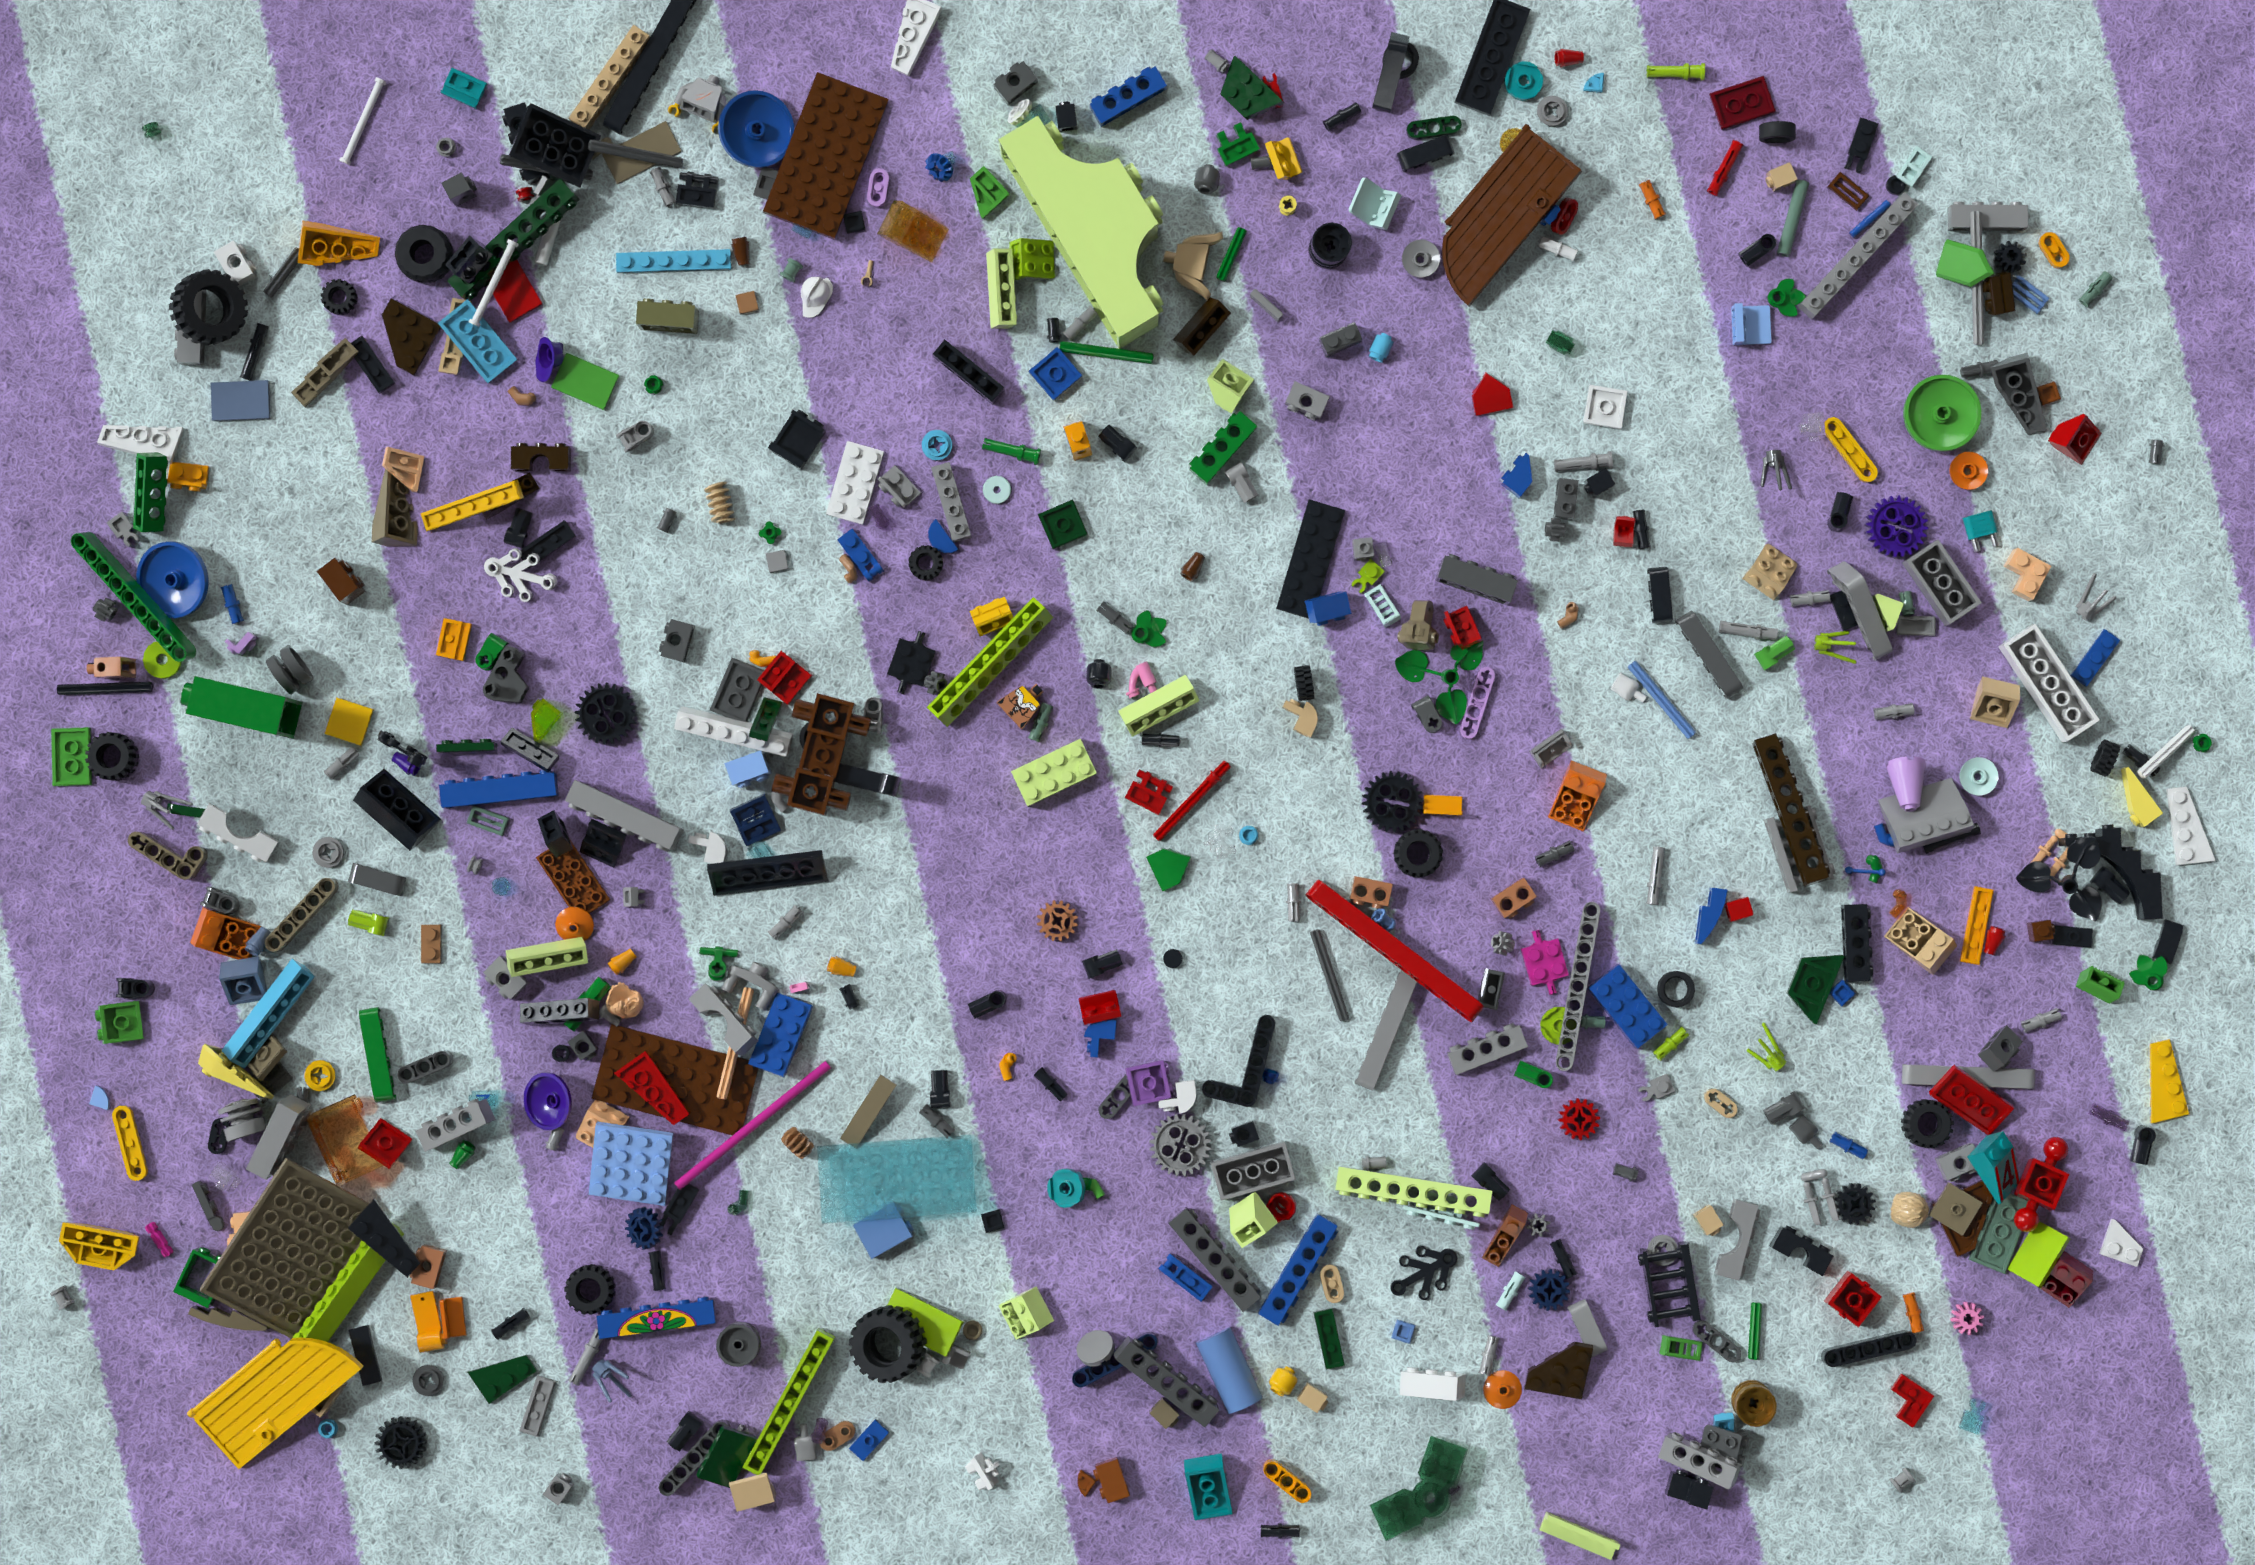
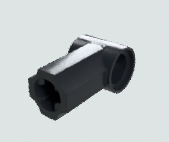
[1738,234,1776,267]
[1098,425,1137,462]
[1827,492,1853,532]
[504,508,533,549]
[2090,866,2130,905]
[1082,949,1123,979]
[968,990,1007,1019]
[930,1070,950,1108]
[2130,1125,2156,1165]
[1471,1162,1510,1201]
[667,1410,704,1452]

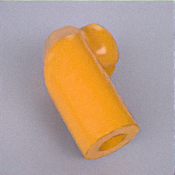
[749,650,776,667]
[999,1052,1017,1081]

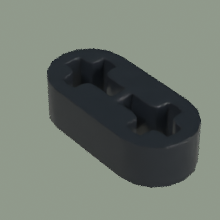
[208,1118,231,1154]

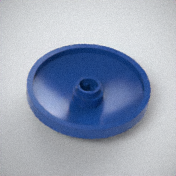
[718,90,795,168]
[136,541,209,618]

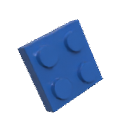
[1028,347,1082,401]

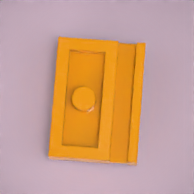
[436,618,472,661]

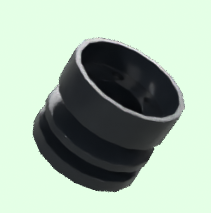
[1308,222,1352,269]

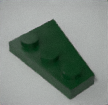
[467,1354,537,1404]

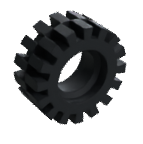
[320,279,358,315]
[908,545,943,581]
[1294,665,1314,701]
[2090,739,2120,777]

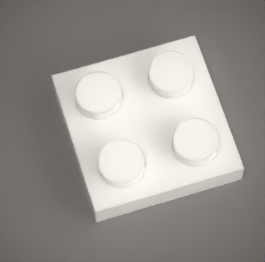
[1583,385,1627,429]

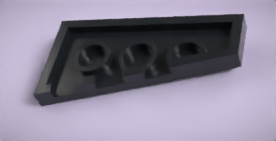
[348,1198,421,1278]

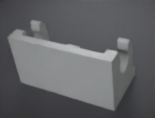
[1529,729,1572,768]

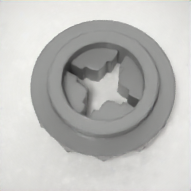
[1537,96,1568,126]
[312,837,344,868]
[1647,1235,1678,1266]

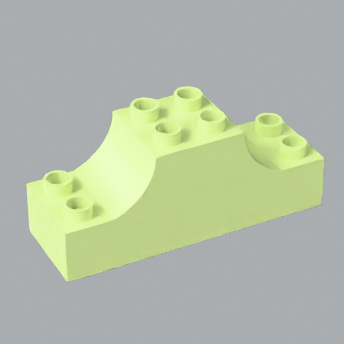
[998,116,1164,349]

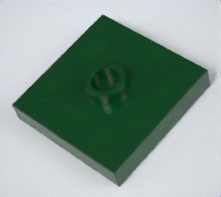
[1038,499,1088,550]

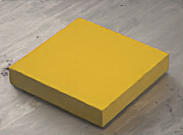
[324,697,374,746]

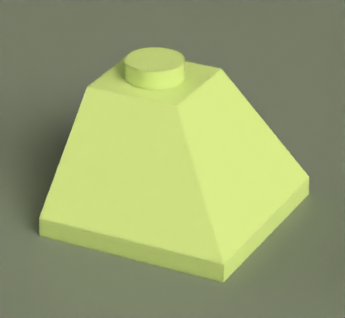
[1207,359,1254,414]

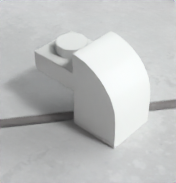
[688,832,727,864]
[1158,1080,1196,1114]

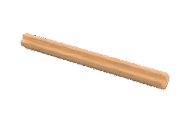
[717,987,754,1100]

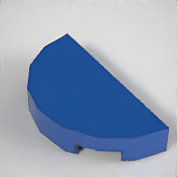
[928,519,958,553]

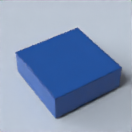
[1829,979,1856,1007]

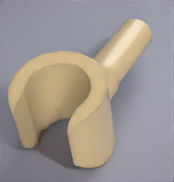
[861,260,873,287]

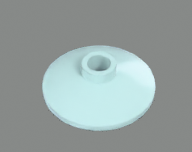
[1959,757,1998,796]

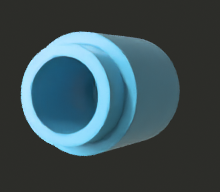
[1369,333,1394,363]

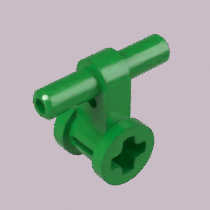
[699,946,738,982]

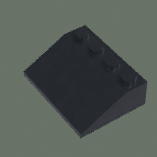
[509,103,601,188]

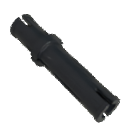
[240,323,269,381]
[1923,822,1981,854]

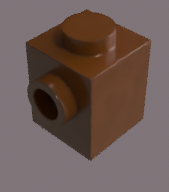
[2027,920,2055,942]

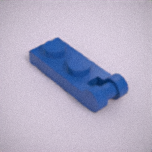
[837,529,884,582]
[1158,1253,1213,1302]

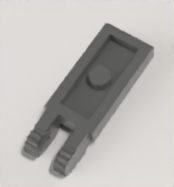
[192,1181,225,1231]

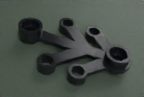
[377,730,428,768]
[1390,1245,1458,1300]

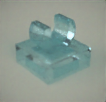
[746,840,773,858]

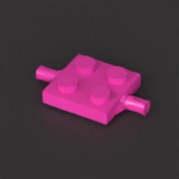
[1521,930,1569,995]

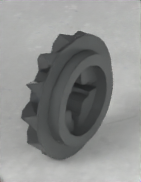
[412,1365,444,1396]

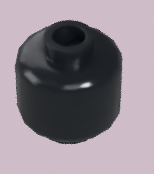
[1086,659,1112,689]

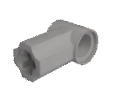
[1224,462,1258,503]

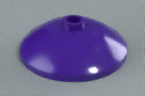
[524,1072,572,1130]

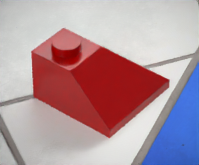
[2048,414,2102,465]

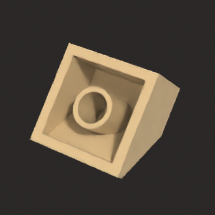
[1970,676,2020,728]

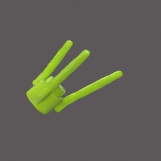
[1814,631,1856,664]
[1746,1022,1787,1071]

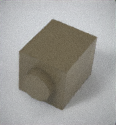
[1149,1397,1179,1429]

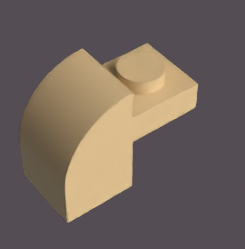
[1282,699,1318,738]

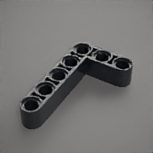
[835,763,901,797]
[1202,1014,1275,1107]

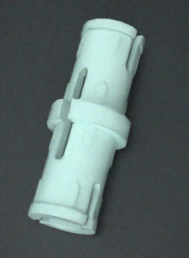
[1496,1272,1525,1311]

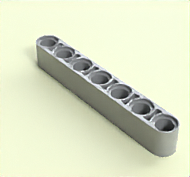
[1355,970,1417,1091]
[1902,1064,2035,1089]

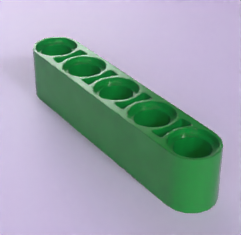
[359,1007,396,1103]

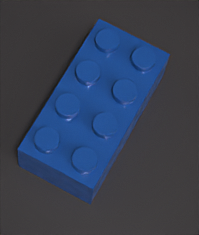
[1587,964,1668,1049]

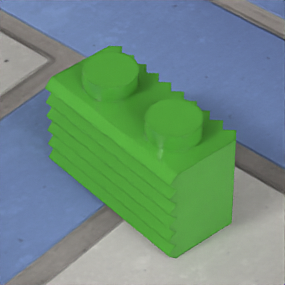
[2076,966,2125,1004]

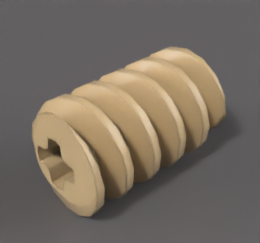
[704,481,735,523]

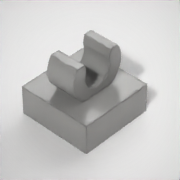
[623,887,645,907]

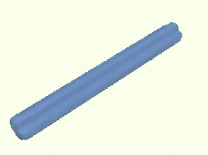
[1628,661,1696,739]

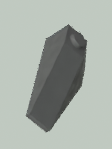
[1991,353,2047,435]

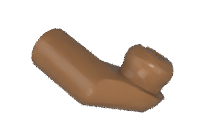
[1557,602,1579,629]

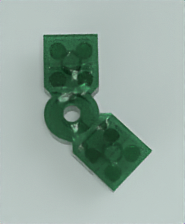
[1370,1436,1468,1541]

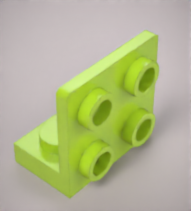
[1009,238,1055,280]

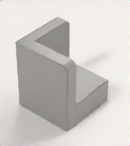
[941,1344,971,1369]

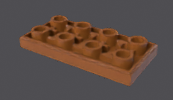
[536,839,610,914]

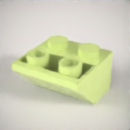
[1229,1192,1278,1248]
[998,1286,1054,1339]

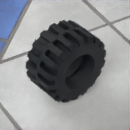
[85,732,139,781]
[1393,829,1443,878]
[1901,1099,1954,1149]
[564,1264,616,1315]

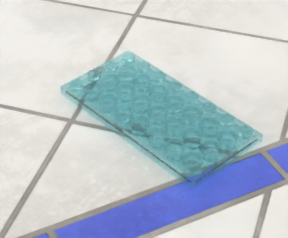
[817,1135,977,1224]

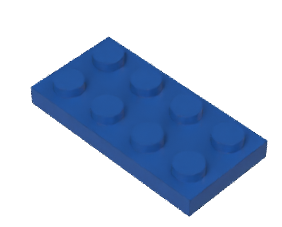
[748,993,813,1078]

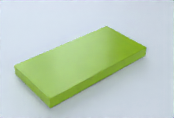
[887,1288,964,1357]

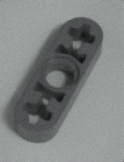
[1098,1074,1131,1119]
[1692,1320,1741,1362]

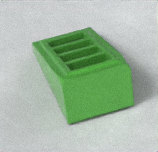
[1659,1335,1703,1361]

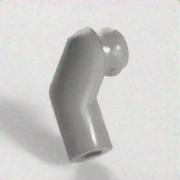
[771,792,789,813]

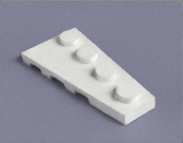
[2166,787,2215,865]

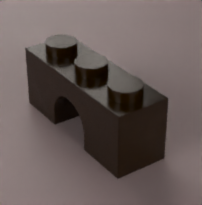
[511,443,571,471]

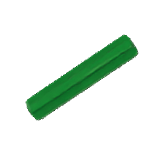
[1216,227,1247,282]
[1748,1302,1762,1360]

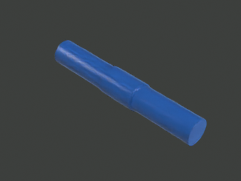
[1849,200,1891,238]

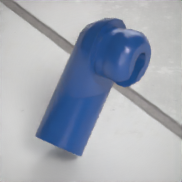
[1874,823,1894,847]

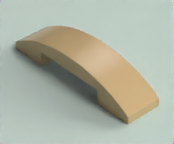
[438,298,472,375]

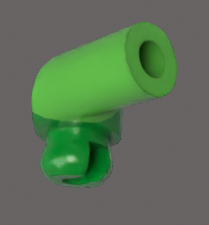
[1083,1177,1105,1199]

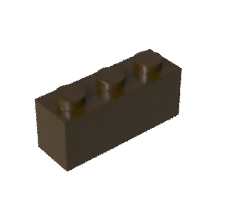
[1173,297,1231,356]

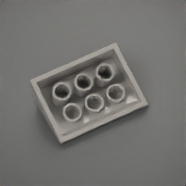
[1878,778,1974,854]

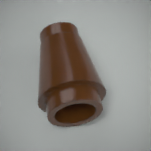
[731,237,750,266]
[1180,552,1205,582]

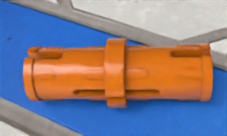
[1639,180,1666,219]
[1903,1292,1924,1333]

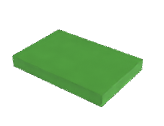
[551,353,619,410]
[51,727,92,786]

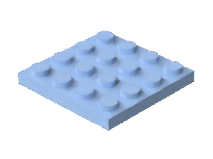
[588,1121,674,1206]

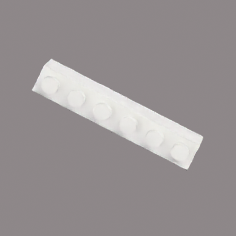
[674,706,793,757]

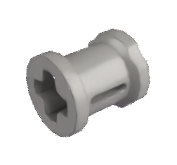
[50,1285,75,1311]
[1889,1468,1916,1493]

